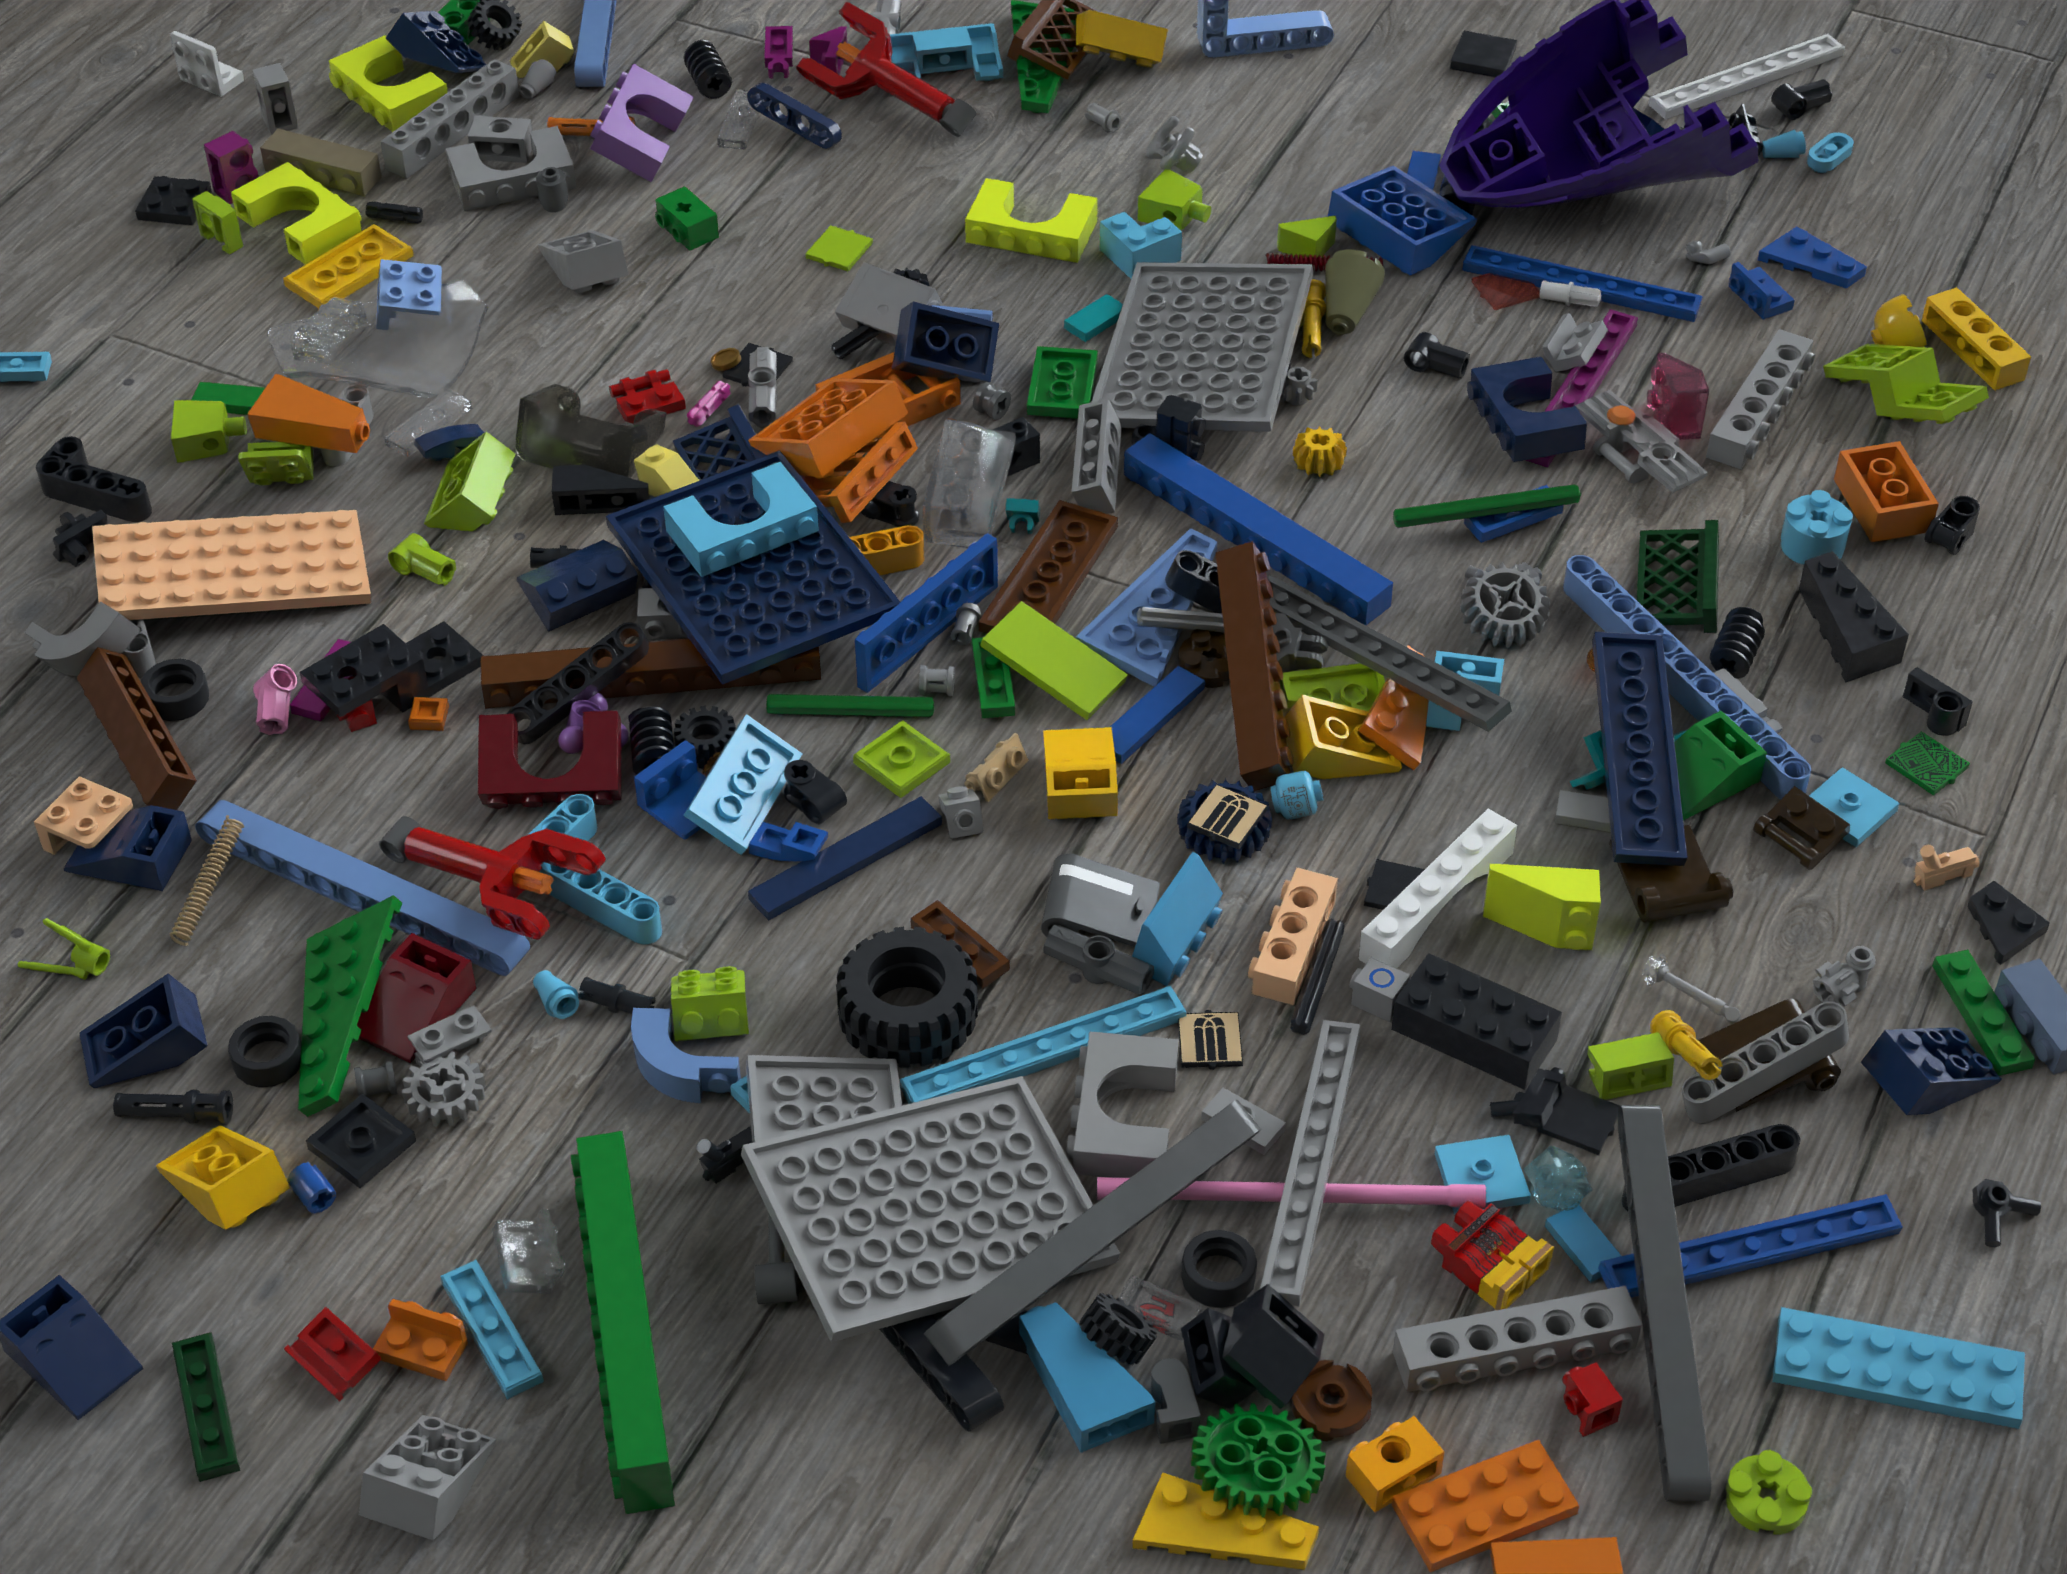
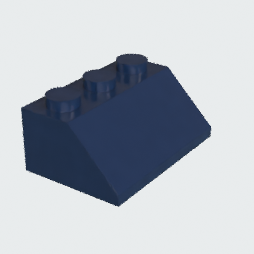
[517,540,638,632]

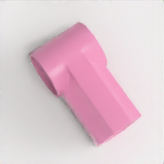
[253,664,297,735]

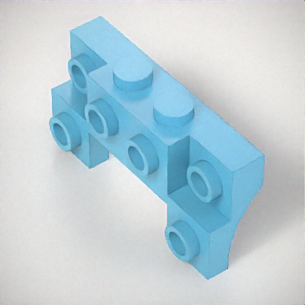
[890,23,1003,81]

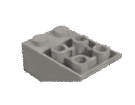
[359,1415,496,1540]

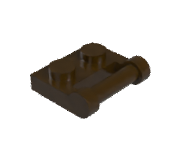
[1753,786,1850,870]

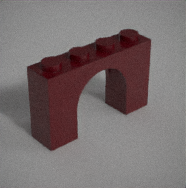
[478,711,622,809]

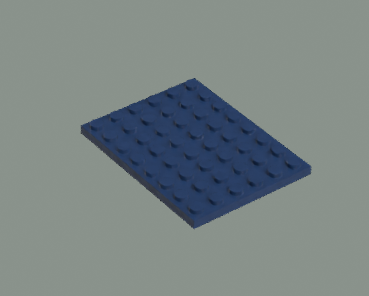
[606,451,900,685]

